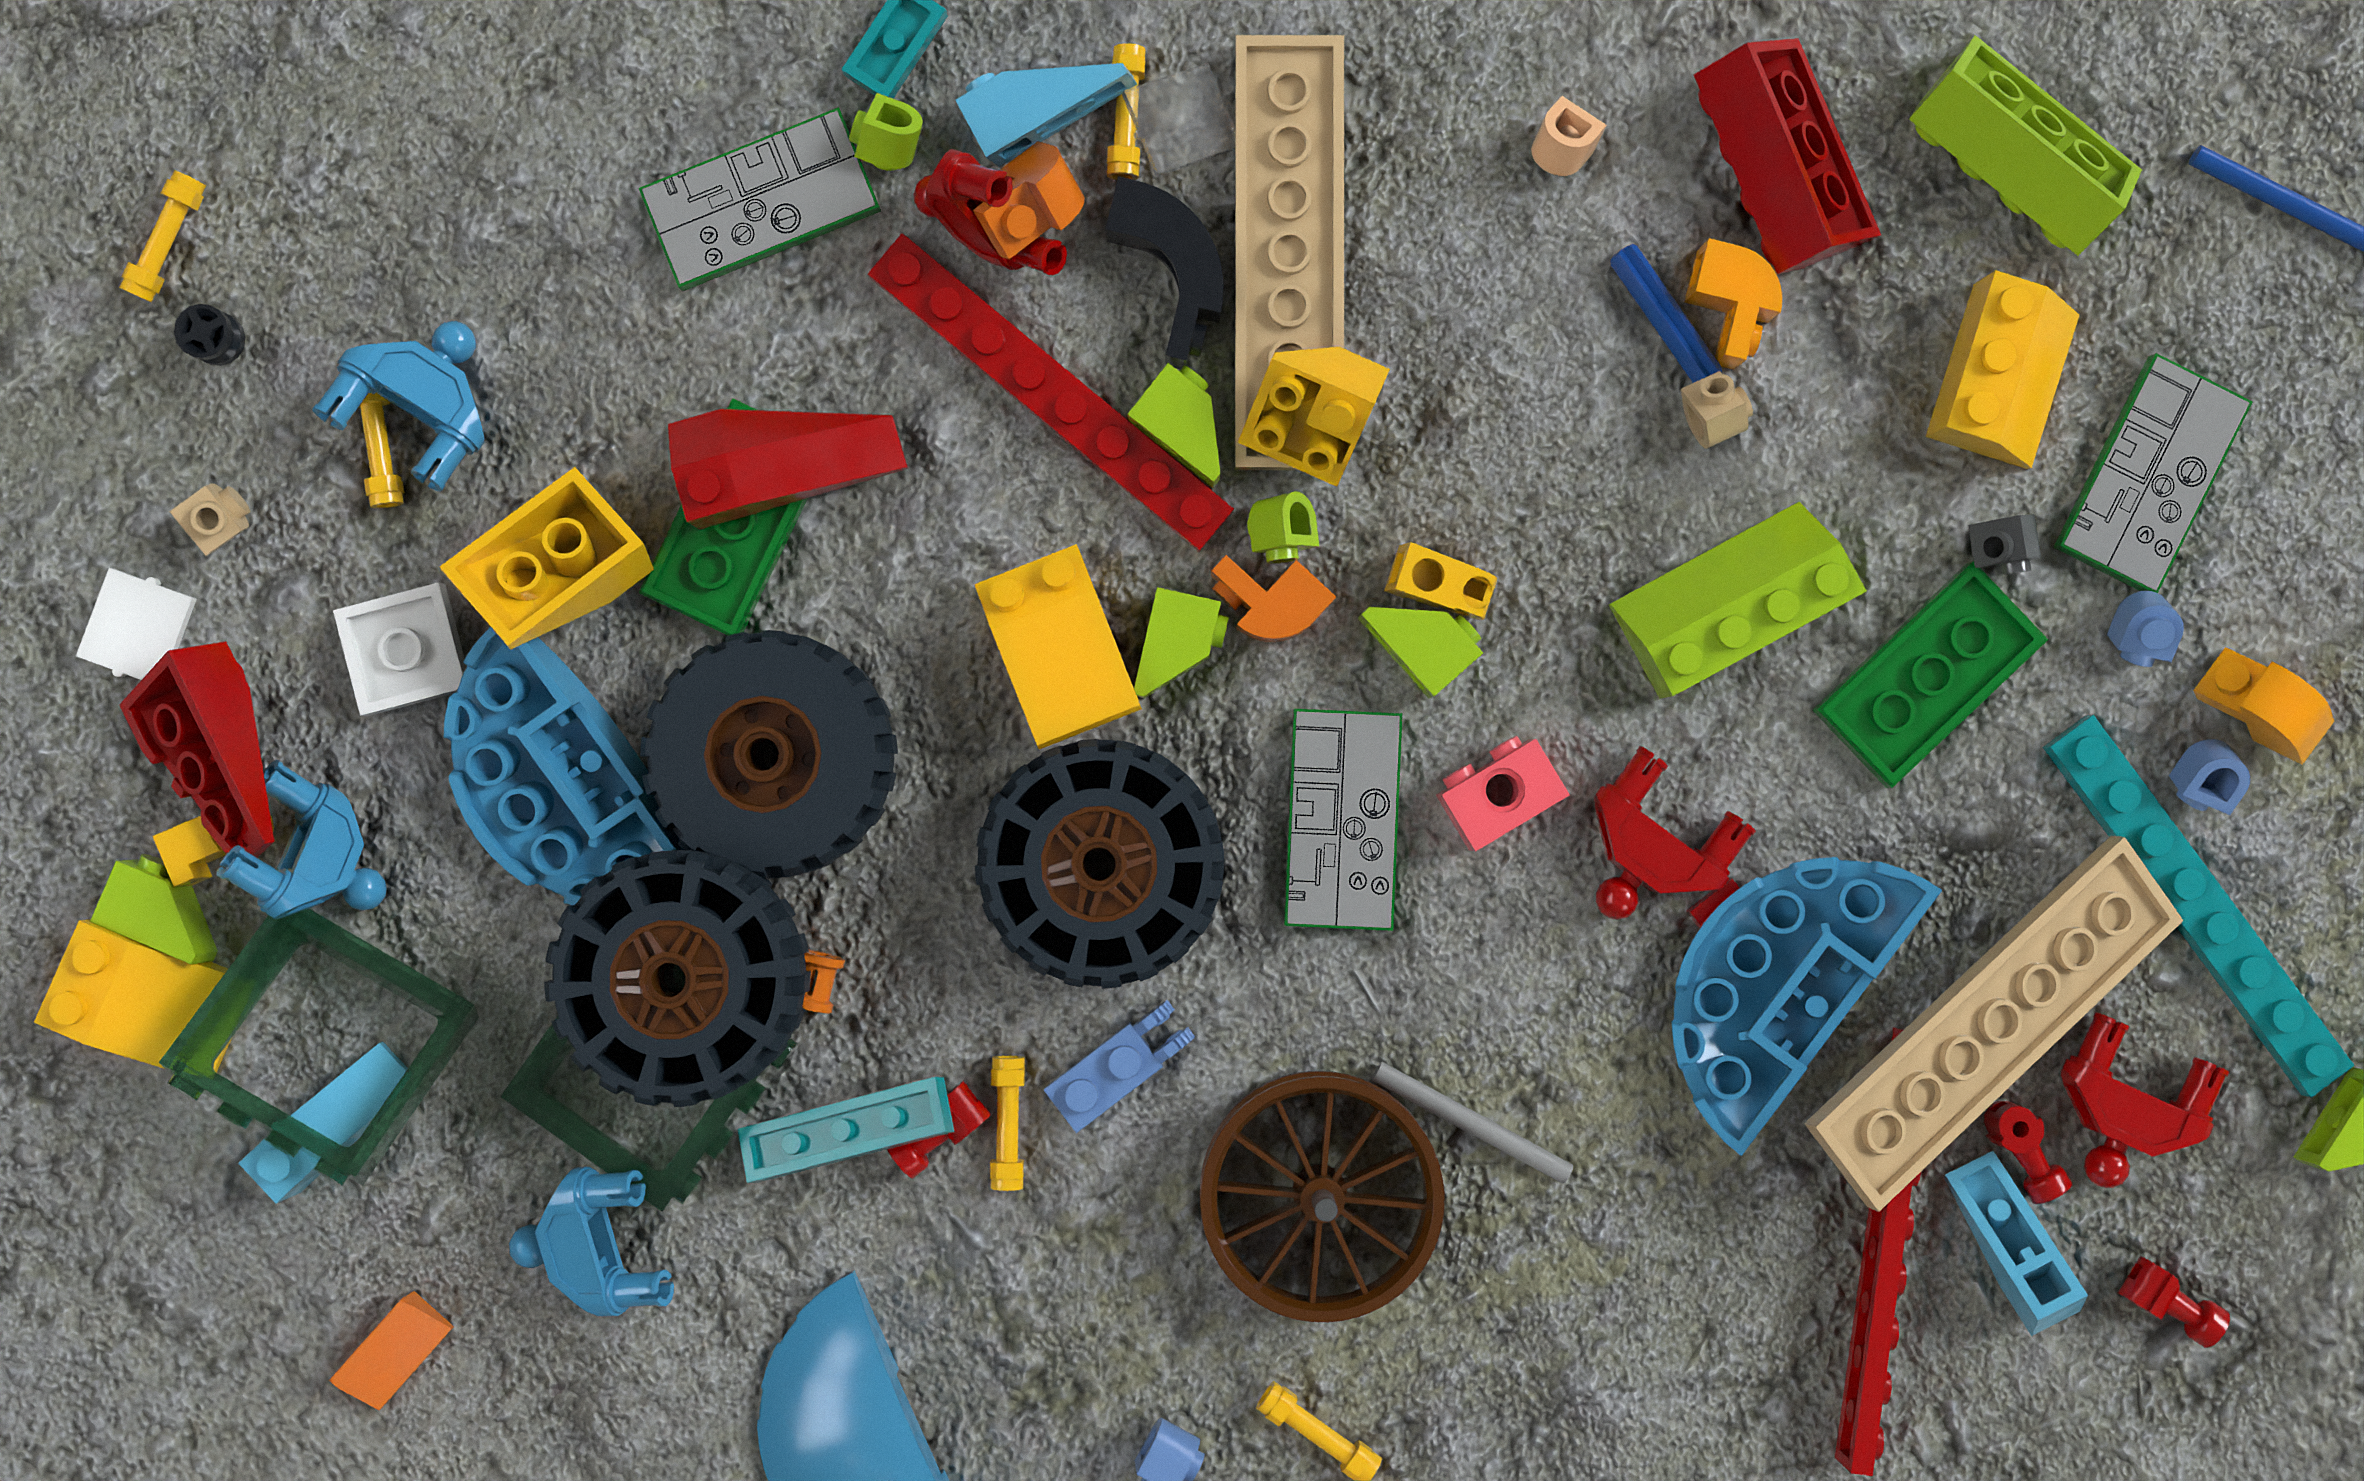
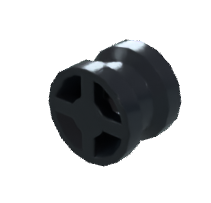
[174,304,246,366]

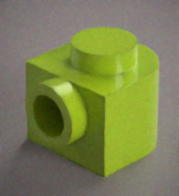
[849,93,923,171]
[1247,491,1320,564]

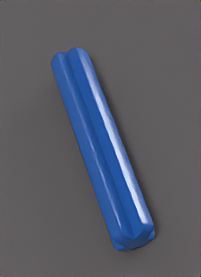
[1610,244,1722,383]

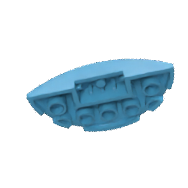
[444,627,684,905]
[1671,857,1942,1156]
[757,1270,949,1481]

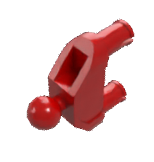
[913,149,1067,275]
[1594,746,1756,920]
[2061,1012,2229,1188]

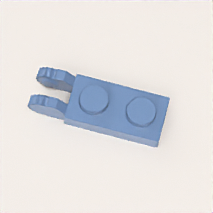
[1044,1000,1195,1133]

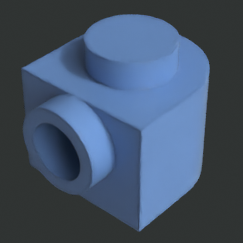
[2107,591,2184,667]
[2169,739,2250,815]
[1134,1418,1205,1481]

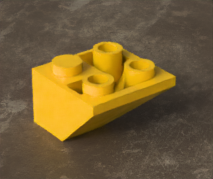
[1237,347,1390,487]

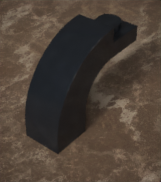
[1105,176,1224,369]

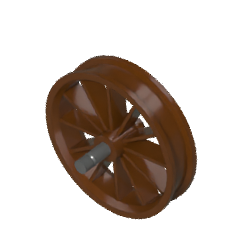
[1200,1071,1445,1323]

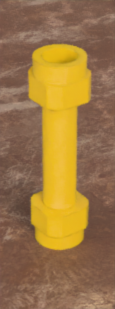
[1107,43,1146,180]
[119,170,206,303]
[358,393,404,508]
[990,1055,1025,1191]
[1256,1381,1382,1481]

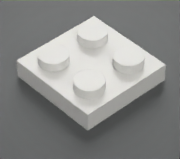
[333,582,467,716]

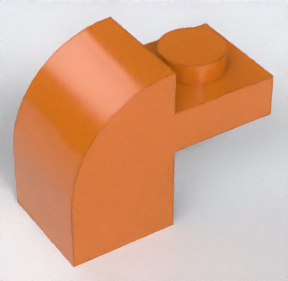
[973,141,1085,259]
[1211,555,1336,642]

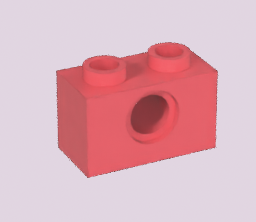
[1436,735,1570,852]

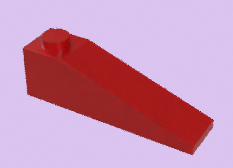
[668,409,908,529]
[119,641,275,858]

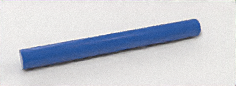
[2188,145,2364,252]

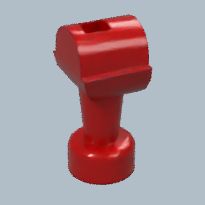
[887,1081,991,1179]
[1984,1101,2072,1204]
[2117,1256,2230,1348]

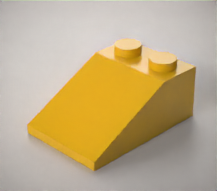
[439,467,654,650]
[974,544,1142,750]
[34,919,257,1082]

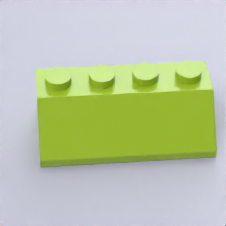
[1909,35,2142,256]
[1608,501,1867,699]

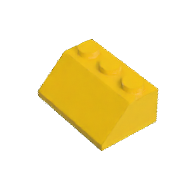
[1925,270,2079,469]

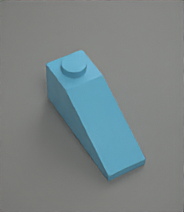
[956,63,1138,167]
[238,1042,419,1204]
[1944,1151,2088,1336]

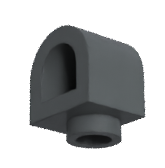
[1968,514,2041,576]

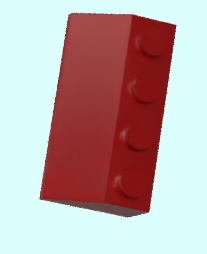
[1694,38,1881,274]

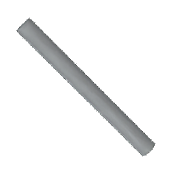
[1371,1061,1573,1184]

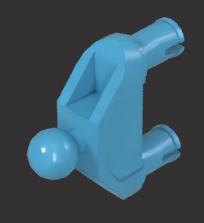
[312,321,484,492]
[216,760,387,919]
[509,1167,674,1316]

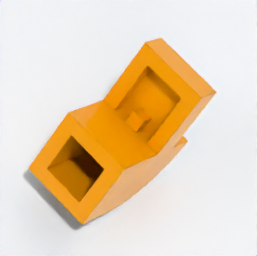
[1684,238,1782,370]
[2193,647,2334,765]

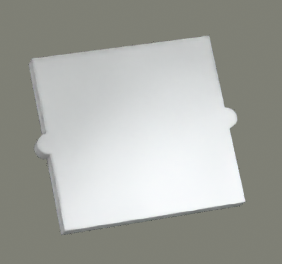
[76,568,197,680]

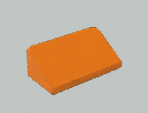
[329,1291,454,1410]

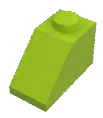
[1127,363,1220,489]
[1134,587,1229,699]
[1357,607,1483,699]
[90,854,218,965]
[2293,1067,2364,1172]

